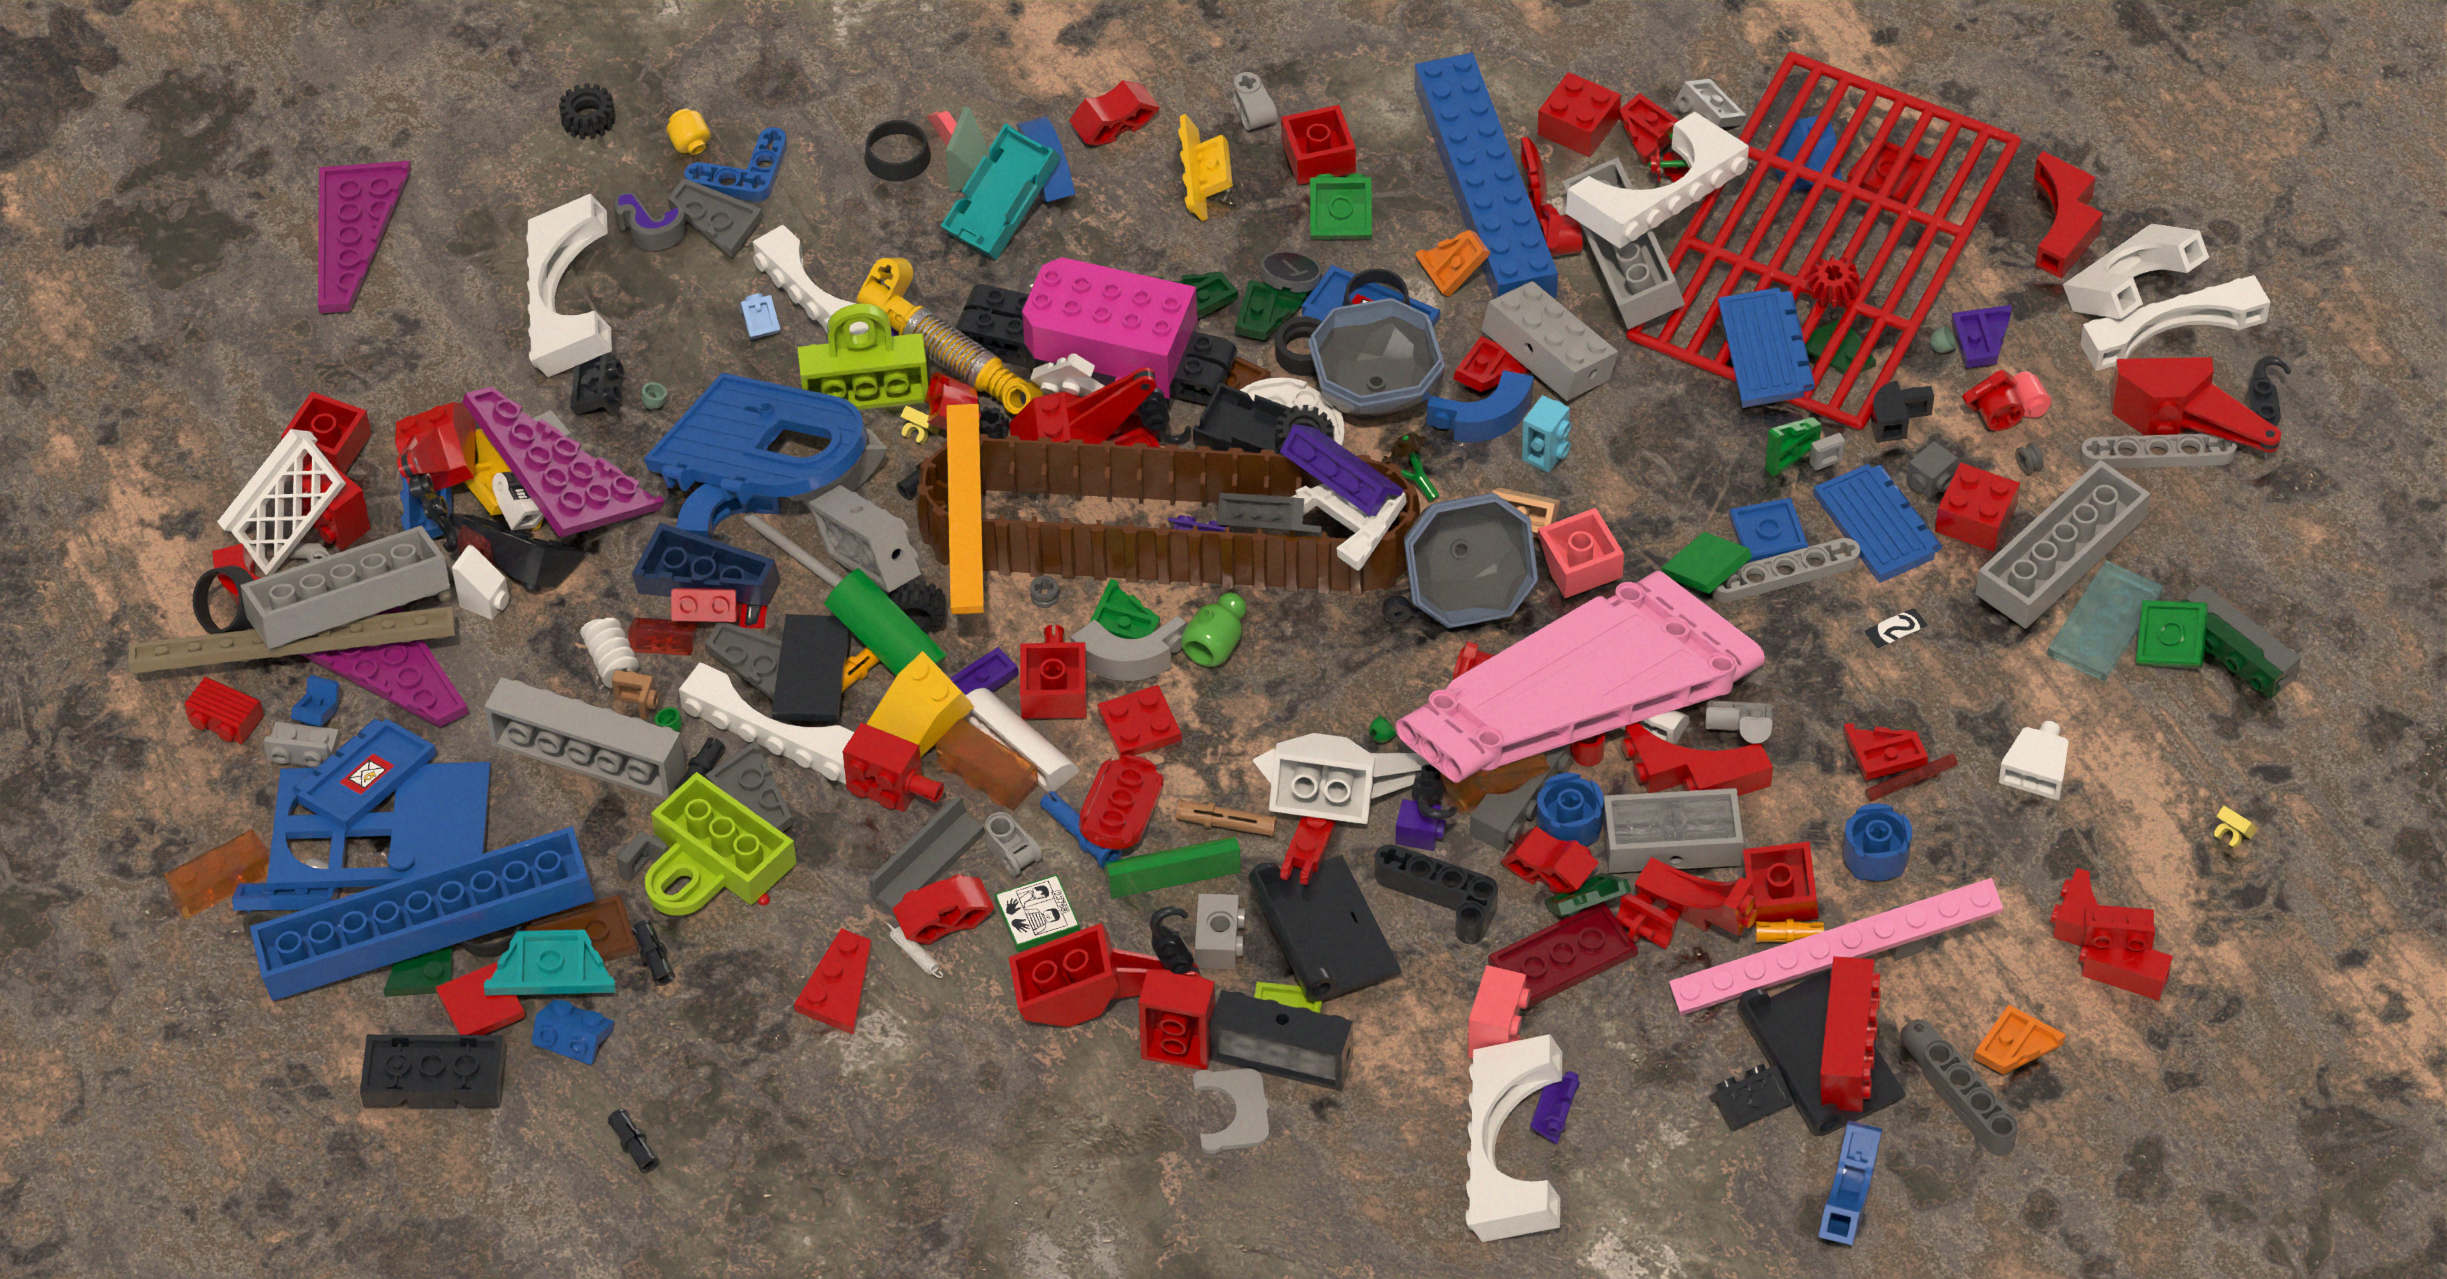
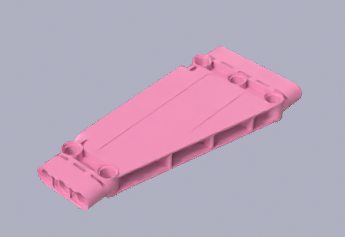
[1396,571,1765,783]

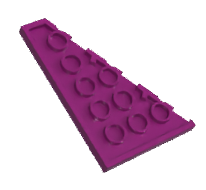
[462,386,665,538]
[300,606,468,727]

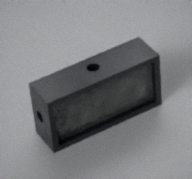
[1210,990,1353,1092]

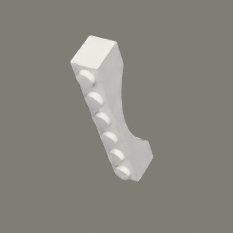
[753,225,868,335]
[2080,275,2270,371]
[679,662,854,784]

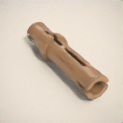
[1176,799,1277,837]

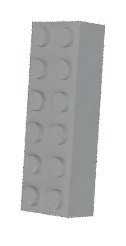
[1562,157,1685,329]
[1976,460,2151,629]
[240,525,450,649]
[484,677,686,800]

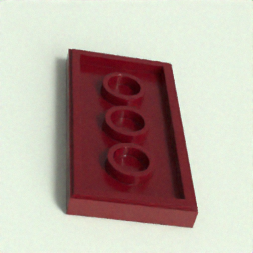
[1488,901,1638,1011]

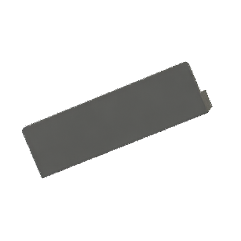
[1217,493,1322,533]
[870,795,985,917]

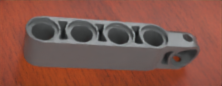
[1901,1019,2018,1156]

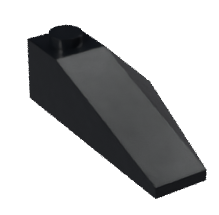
[449,513,585,591]

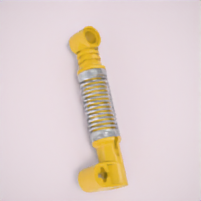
[856,257,1044,414]

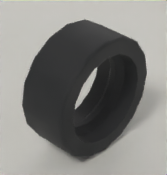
[1275,316,1322,376]

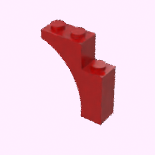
[2034,151,2103,279]
[1621,722,1773,797]
[1635,857,1758,937]
[2050,868,2173,1001]

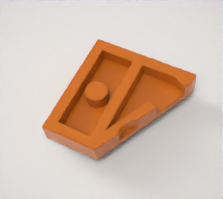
[1415,230,1491,297]
[1974,1004,2066,1075]

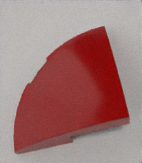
[1520,137,1547,220]

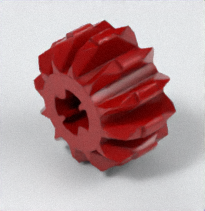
[1807,254,1860,309]

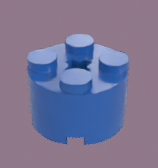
[1536,773,1604,847]
[1843,803,1912,881]

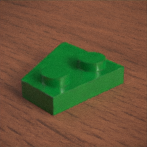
[1765,417,1822,476]
[1089,578,1160,639]

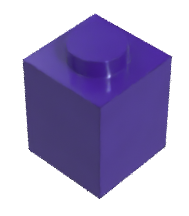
[1395,799,1446,851]

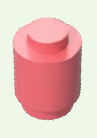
[2014,371,2051,418]

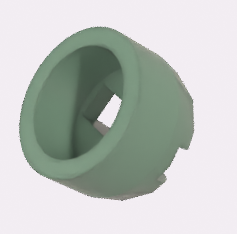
[1930,326,1957,353]
[641,382,667,410]

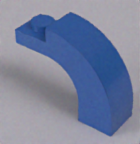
[1017,116,1075,202]
[1427,370,1534,442]
[676,483,781,539]
[1818,1121,1883,1245]

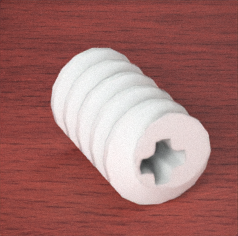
[580,618,639,688]

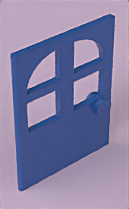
[267,762,491,890]

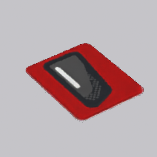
[739,604,767,629]

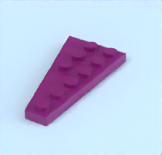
[318,160,412,313]

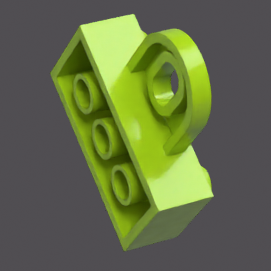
[797,304,928,410]
[645,772,797,916]

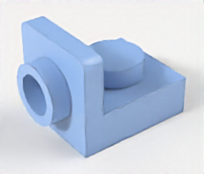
[740,293,780,340]

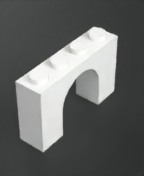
[2063,224,2209,319]

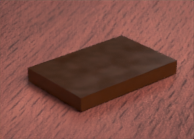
[524,894,638,962]

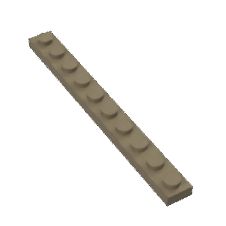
[128,606,455,674]

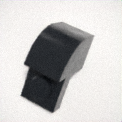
[1871,380,1934,443]

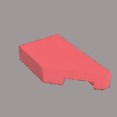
[927,111,957,146]

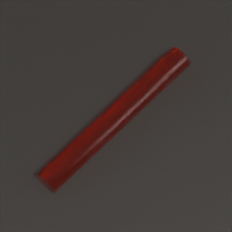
[1865,753,1958,801]

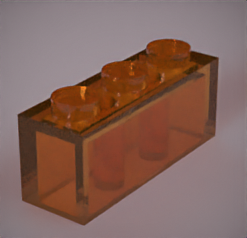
[936,718,1038,811]
[163,829,270,920]

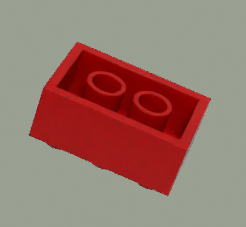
[1138,969,1215,1070]

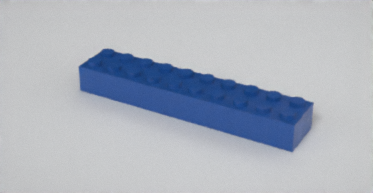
[1414,52,1558,299]
[250,826,595,1001]

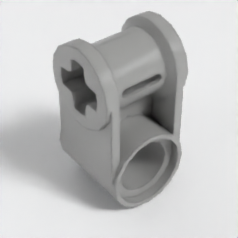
[1233,72,1278,131]
[985,812,1043,877]

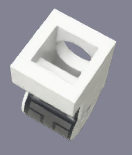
[492,472,544,530]

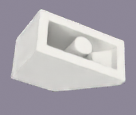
[452,545,510,620]

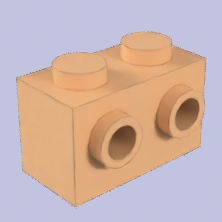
[1492,487,1560,538]

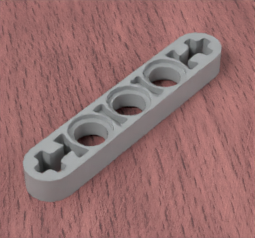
[2080,434,2237,469]
[1711,538,1860,603]

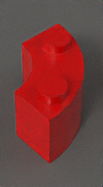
[1069,80,1161,145]
[924,372,981,431]
[1500,826,1599,893]
[892,874,995,945]

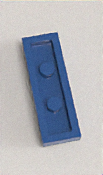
[232,883,339,913]

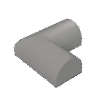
[1705,700,1773,744]

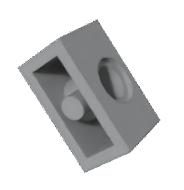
[1195,894,1245,969]

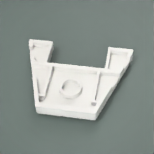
[1030,354,1139,415]
[1280,483,1407,571]

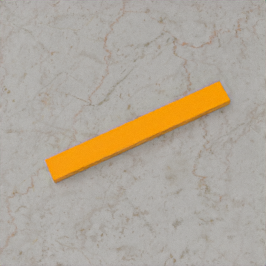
[947,404,984,614]

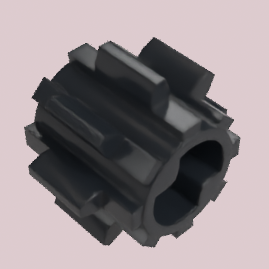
[979,406,1010,439]

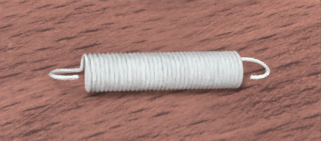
[887,923,943,978]

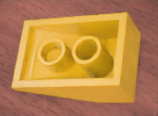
[866,651,975,757]

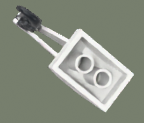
[1269,733,1457,824]

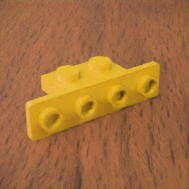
[1178,114,1233,222]
[464,428,544,530]

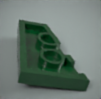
[384,945,453,997]

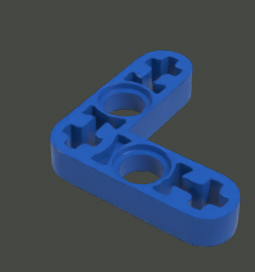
[684,127,787,202]

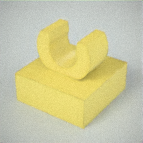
[900,406,940,445]
[2214,806,2258,848]

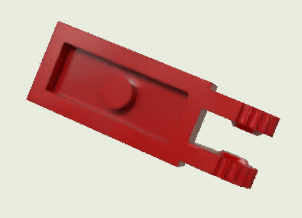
[1280,815,1336,885]

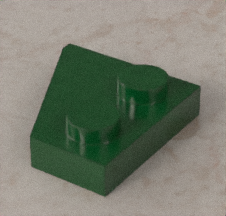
[1158,271,1238,320]
[1235,280,1307,340]
[1806,319,1876,375]
[1544,873,1631,918]

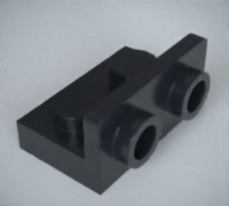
[570,352,625,416]
[1709,1064,1794,1131]

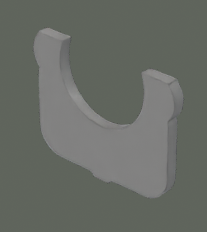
[1193,1068,1269,1154]

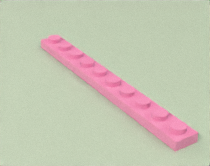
[1669,878,2003,1016]

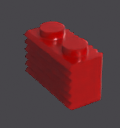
[184,677,264,745]

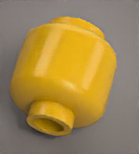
[666,109,711,155]

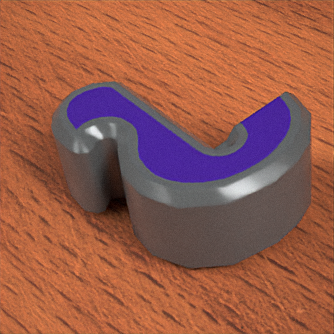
[613,192,687,251]

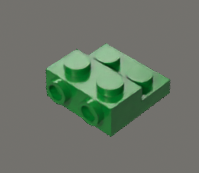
[1310,174,1372,240]

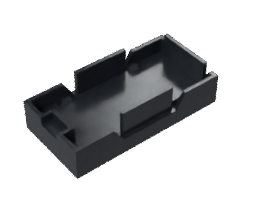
[1193,383,1335,454]
[360,1034,505,1109]

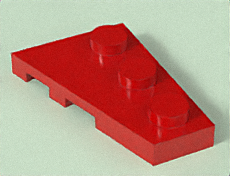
[794,928,872,1035]

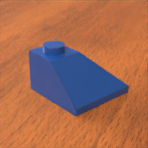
[1767,116,1842,192]

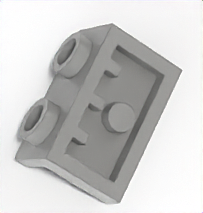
[1674,79,1746,128]
[263,722,340,767]

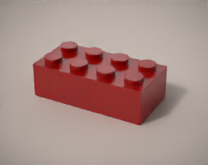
[1820,956,1881,1112]

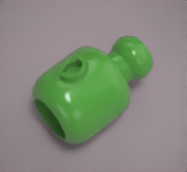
[1181,592,1247,667]

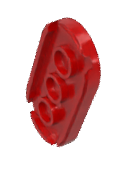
[1078,755,1164,849]

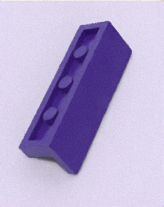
[1280,424,1404,516]

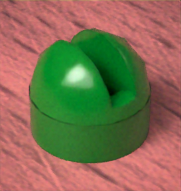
[654,707,683,732]
[1369,714,1397,743]

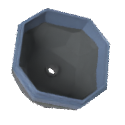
[1308,298,1445,420]
[1403,492,1538,628]

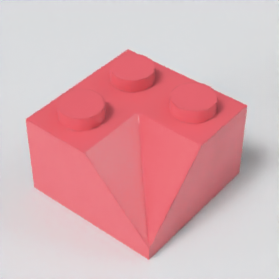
[1538,508,1624,598]
[1468,965,1531,1059]

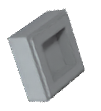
[1810,433,1845,470]

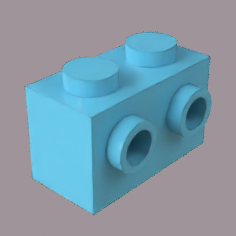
[1522,395,1572,473]

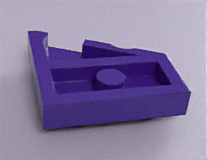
[1951,305,2012,368]

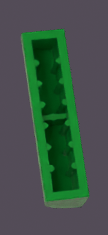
[824,567,947,676]
[1104,836,1241,899]

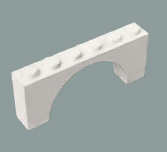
[1566,112,1749,249]
[526,193,612,377]
[1466,1034,1562,1242]

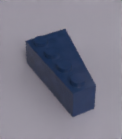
[632,522,780,606]

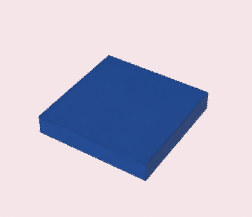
[1729,498,1809,564]

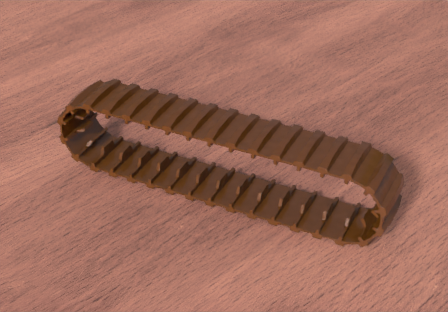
[916,434,1420,596]

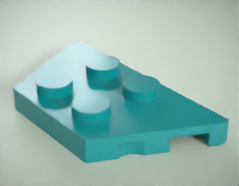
[484,930,616,995]

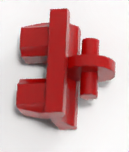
[1616,892,1680,950]

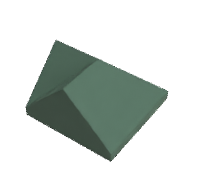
[946,107,989,192]

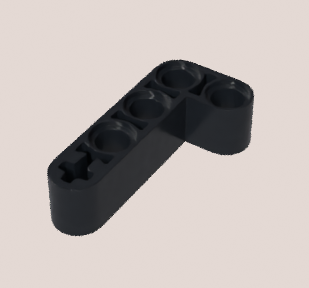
[1375,844,1498,945]

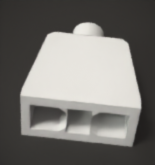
[1999,721,2069,801]

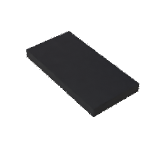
[772,614,850,722]

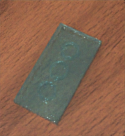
[2047,560,2164,681]

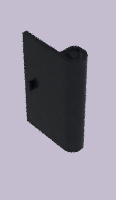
[1248,855,1401,1001]
[1737,970,1906,1136]

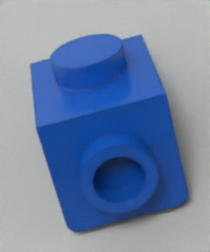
[291,675,340,727]

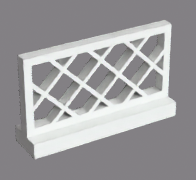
[217,429,346,576]

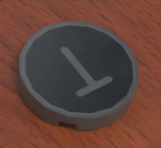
[1260,251,1322,293]

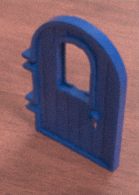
[644,373,867,504]

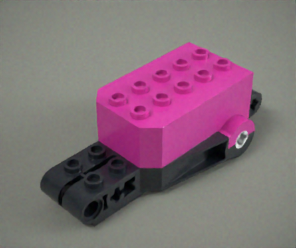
[955,257,1238,409]

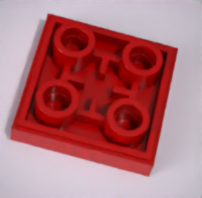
[436,961,525,1035]

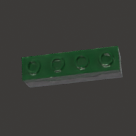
[2180,584,2301,699]

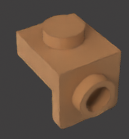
[612,670,659,720]

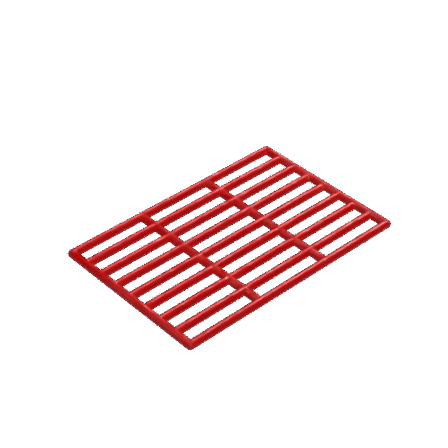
[1626,51,2021,430]

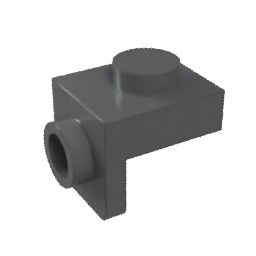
[617,830,668,882]

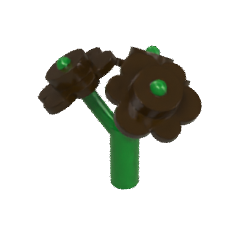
[1381,433,1440,502]

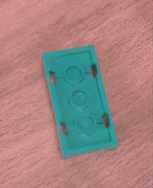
[941,123,1061,261]

